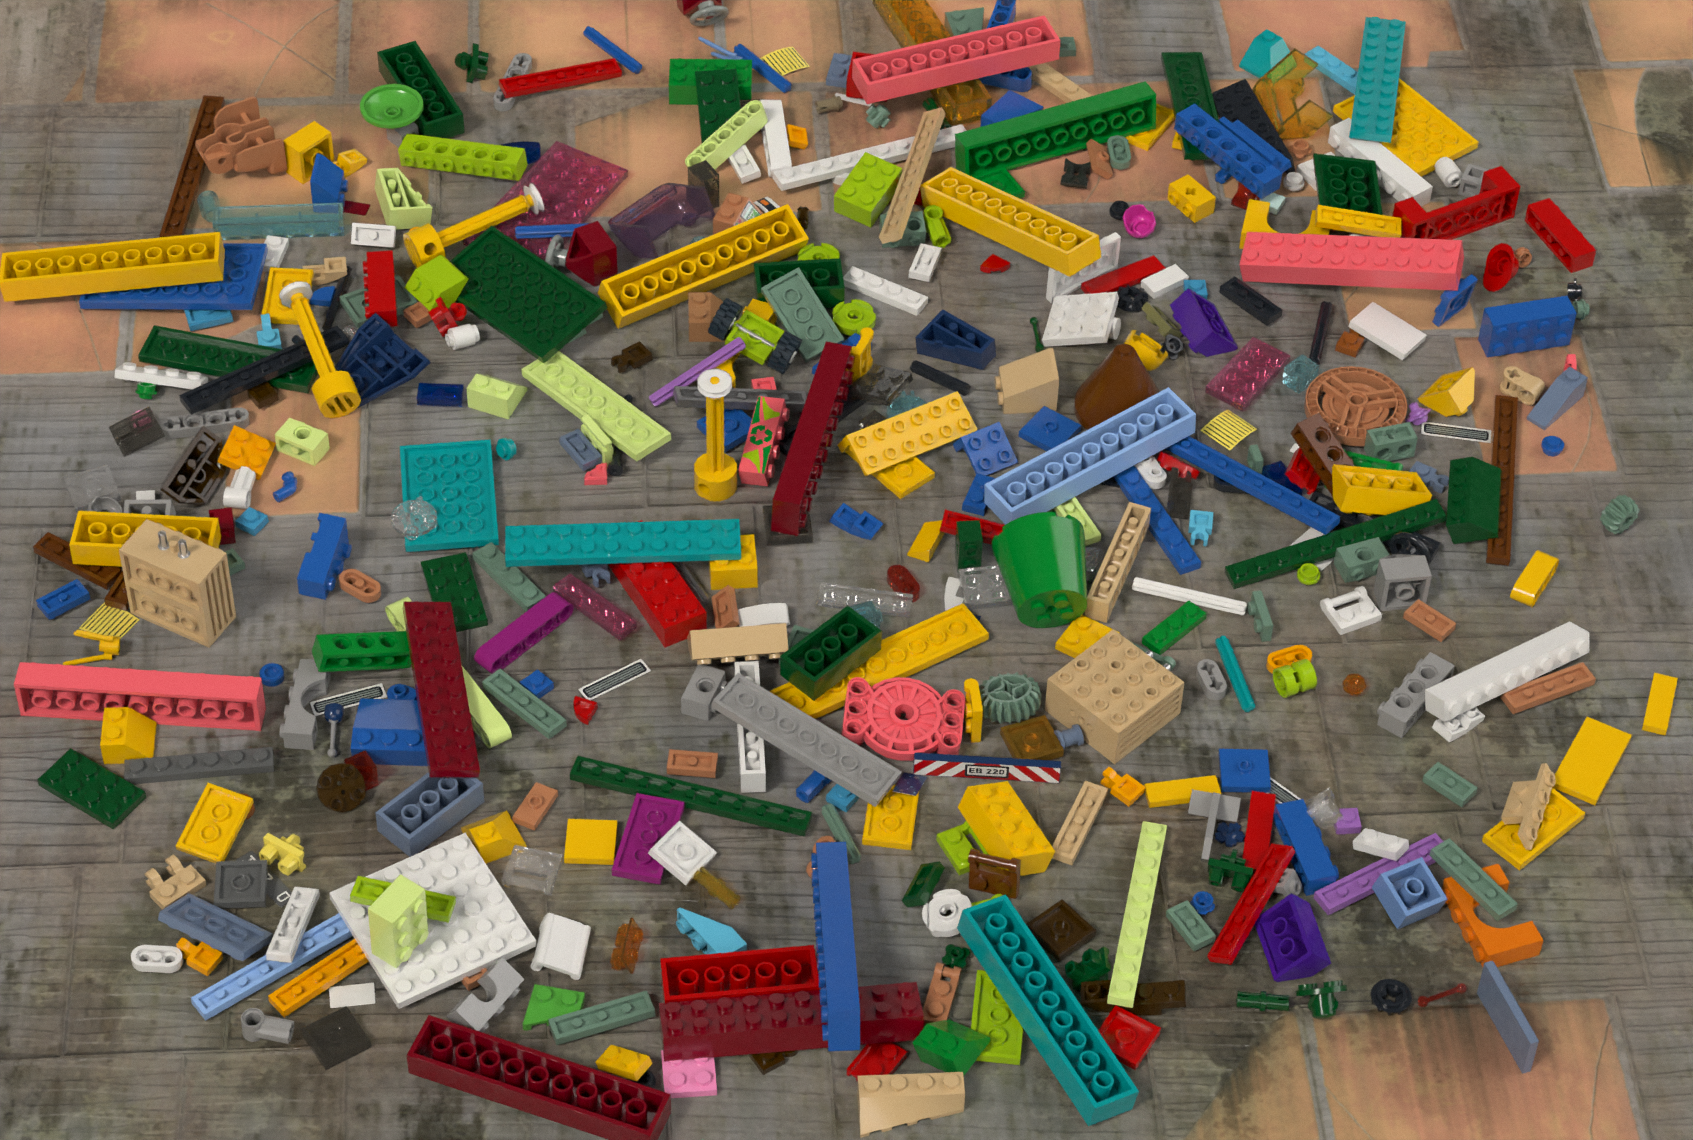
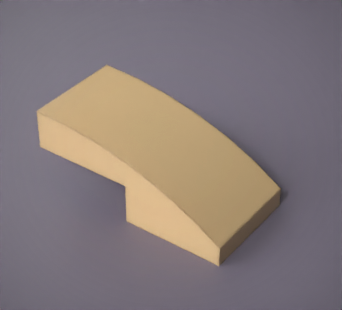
[303,257,347,286]

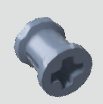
[1054,724,1084,750]

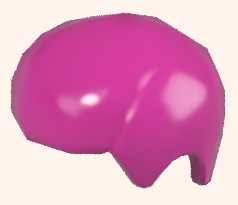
[1123,204,1156,239]

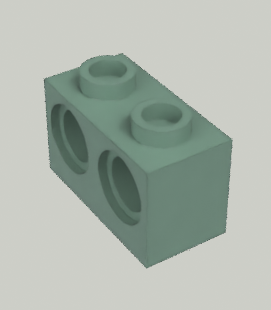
[879,211,926,248]
[1364,422,1418,461]

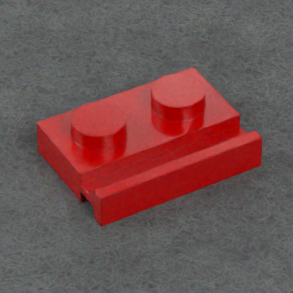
[1285,447,1320,495]
[846,1042,907,1081]

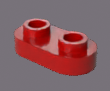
[1157,451,1200,481]

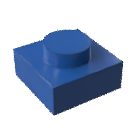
[520,669,554,699]

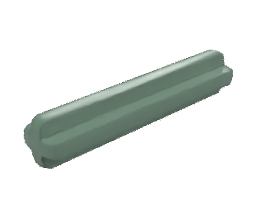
[822,803,861,864]

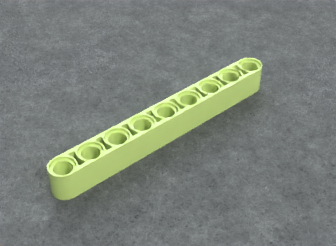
[385,597,512,749]

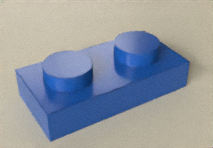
[962,473,996,516]
[36,579,90,620]

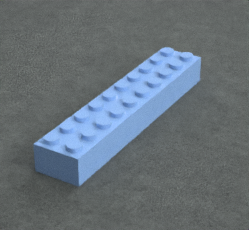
[984,387,1196,525]

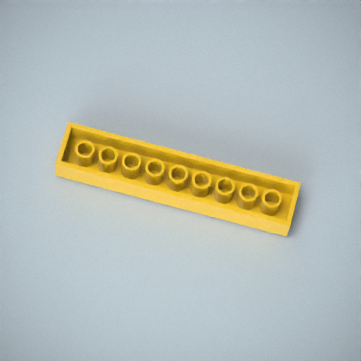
[920,167,1101,277]
[597,204,809,329]
[0,232,225,302]

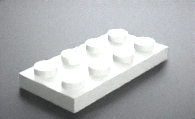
[1046,232,1121,303]

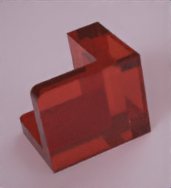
[1231,182,1260,210]
[344,750,379,791]

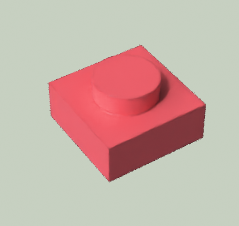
[751,377,777,390]

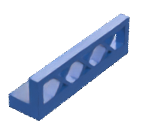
[1219,116,1292,173]

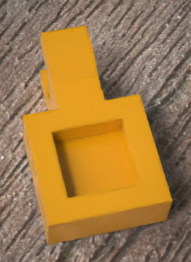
[1100,767,1146,807]
[176,937,223,976]

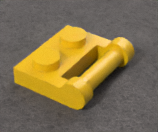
[850,327,874,383]
[964,678,983,743]

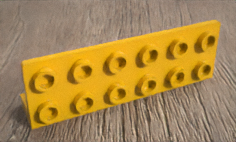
[837,391,977,476]

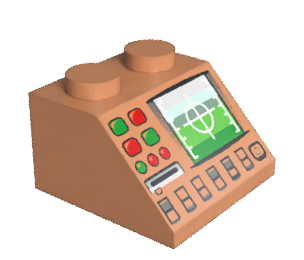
[713,193,764,235]

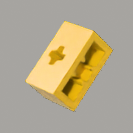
[1167,174,1216,223]

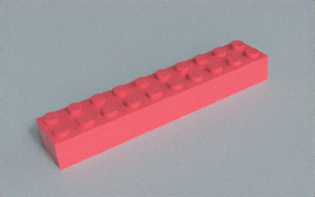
[852,15,1061,104]
[1239,232,1464,291]
[14,662,266,731]

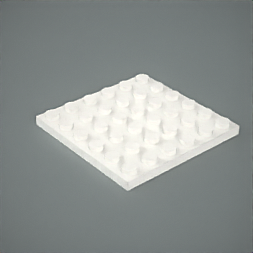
[329,833,536,1009]

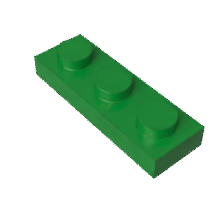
[1142,601,1207,655]

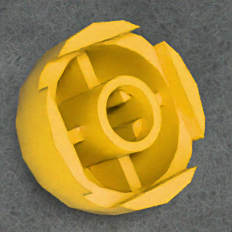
[1124,330,1168,371]

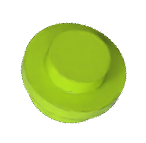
[1297,563,1320,585]

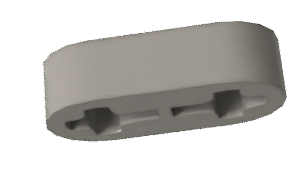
[1196,659,1227,701]

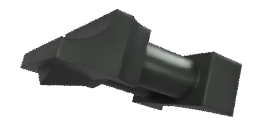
[1060,158,1091,189]

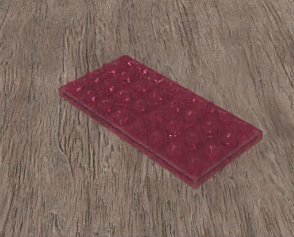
[463,141,628,261]

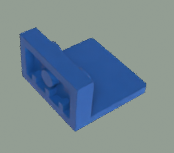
[953,422,1018,476]

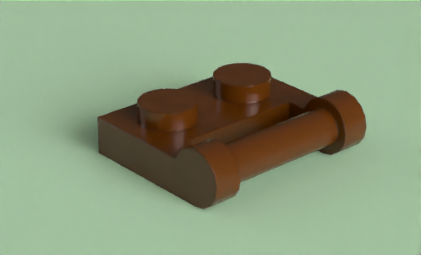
[968,849,1021,899]

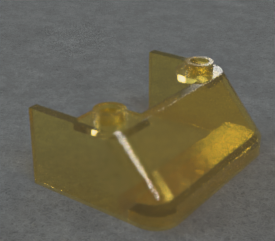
[1253,48,1333,140]

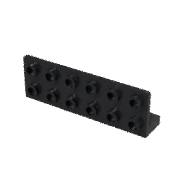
[1212,79,1295,175]

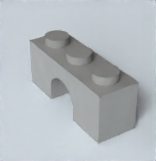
[446,958,524,1032]

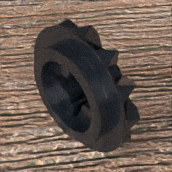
[1115,284,1148,312]
[1370,979,1412,1016]

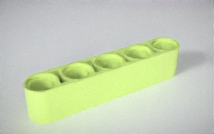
[685,100,768,181]

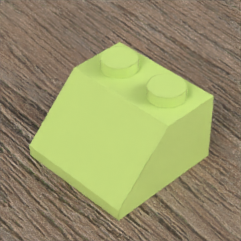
[466,374,528,419]

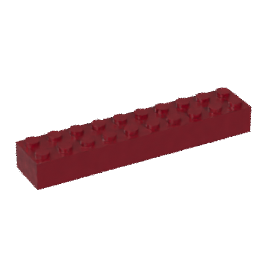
[771,341,855,536]
[659,982,924,1062]
[406,1015,671,1140]

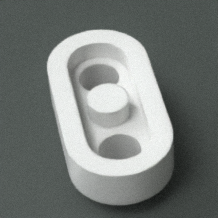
[1134,456,1167,489]
[131,945,183,973]

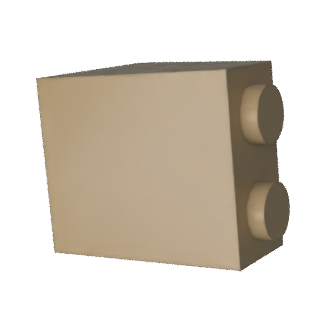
[994,348,1059,414]

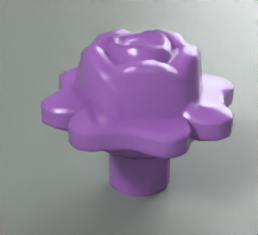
[1405,402,1431,425]

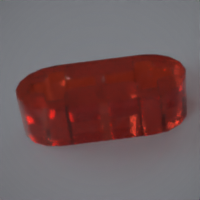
[887,565,920,603]

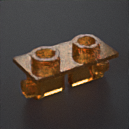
[610,918,643,974]

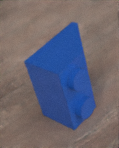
[310,153,348,215]

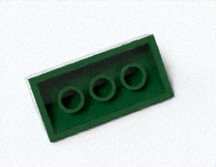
[1446,457,1502,544]

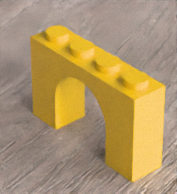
[1239,199,1331,249]

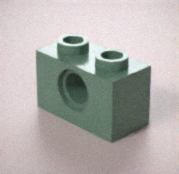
[1334,537,1389,583]

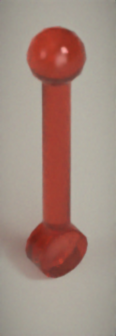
[1418,983,1467,1007]

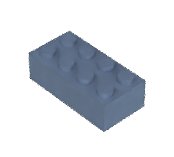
[375,772,484,857]

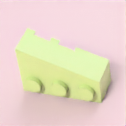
[375,168,432,230]

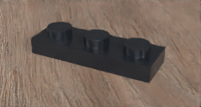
[1219,276,1283,326]

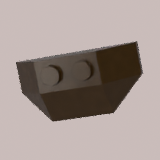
[160,426,226,505]

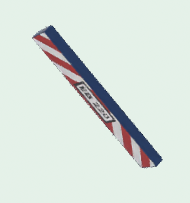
[913,753,1061,783]

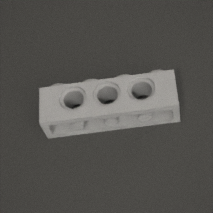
[1377,652,1455,738]

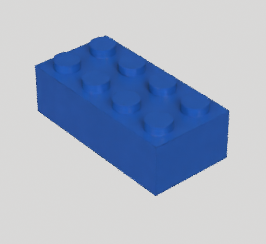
[1478,296,1577,357]

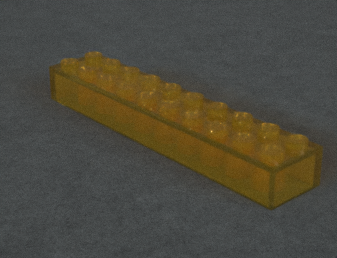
[872,0,992,126]

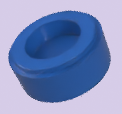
[259,663,284,687]

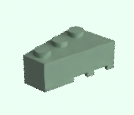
[944,7,984,38]

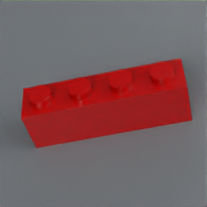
[1525,198,1596,273]
[363,250,398,327]

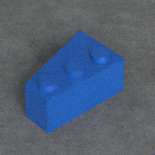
[297,513,352,600]

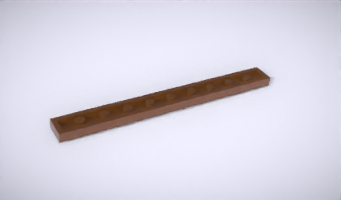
[159,95,225,238]
[1486,395,1518,566]

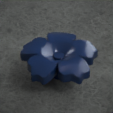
[1214,822,1245,847]

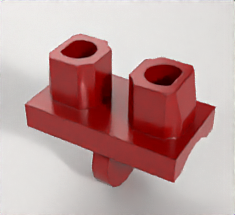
[428,297,467,337]

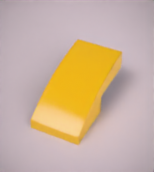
[333,149,367,178]

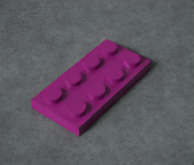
[612,793,685,885]

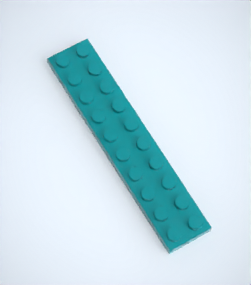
[1349,17,1406,143]
[505,519,741,567]

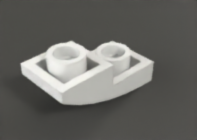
[738,603,790,627]
[1432,707,1485,742]

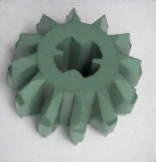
[1600,495,1640,534]

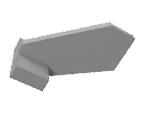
[1188,789,1241,863]

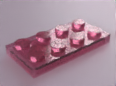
[1205,337,1291,412]

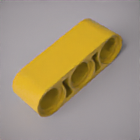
[1510,550,1559,607]

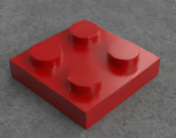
[1098,1005,1161,1070]

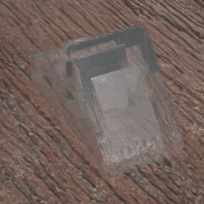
[1307,787,1344,829]

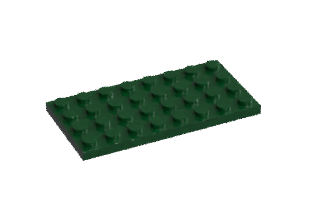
[450,226,607,363]

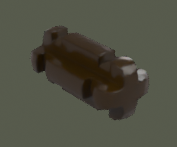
[797,206,809,230]

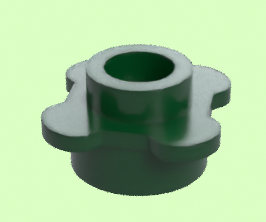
[942,944,970,969]

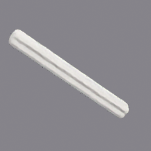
[1132,577,1247,615]

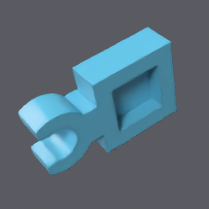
[1188,510,1213,546]

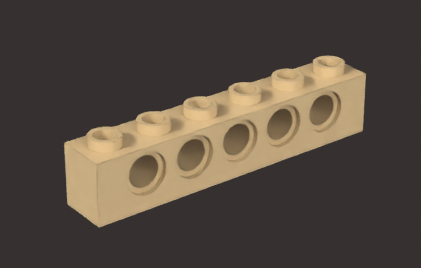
[1085,502,1151,623]

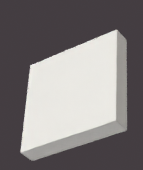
[648,821,717,885]

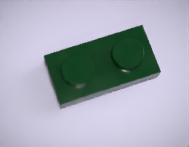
[901,861,945,907]

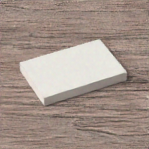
[1348,302,1427,360]

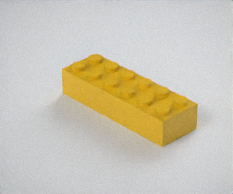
[69,511,221,567]

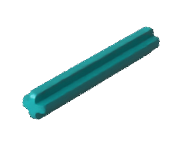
[1215,635,1256,713]

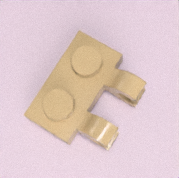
[145,855,206,910]

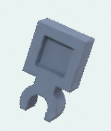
[1409,461,1449,493]
[579,564,610,588]

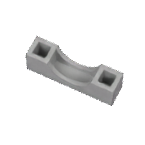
[279,659,331,750]

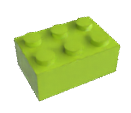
[834,152,902,228]

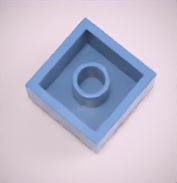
[1372,857,1447,929]

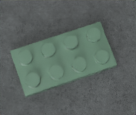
[761,267,844,363]

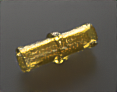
[693,867,741,909]

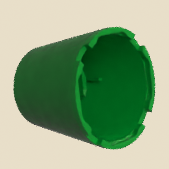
[992,512,1087,628]

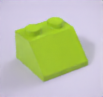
[404,255,468,311]

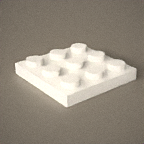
[1042,292,1119,347]

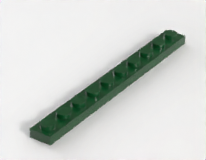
[1225,499,1446,589]
[570,756,812,837]

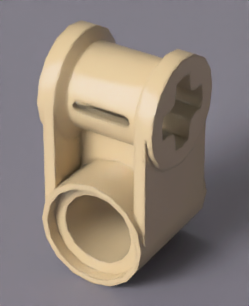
[1500,366,1545,405]

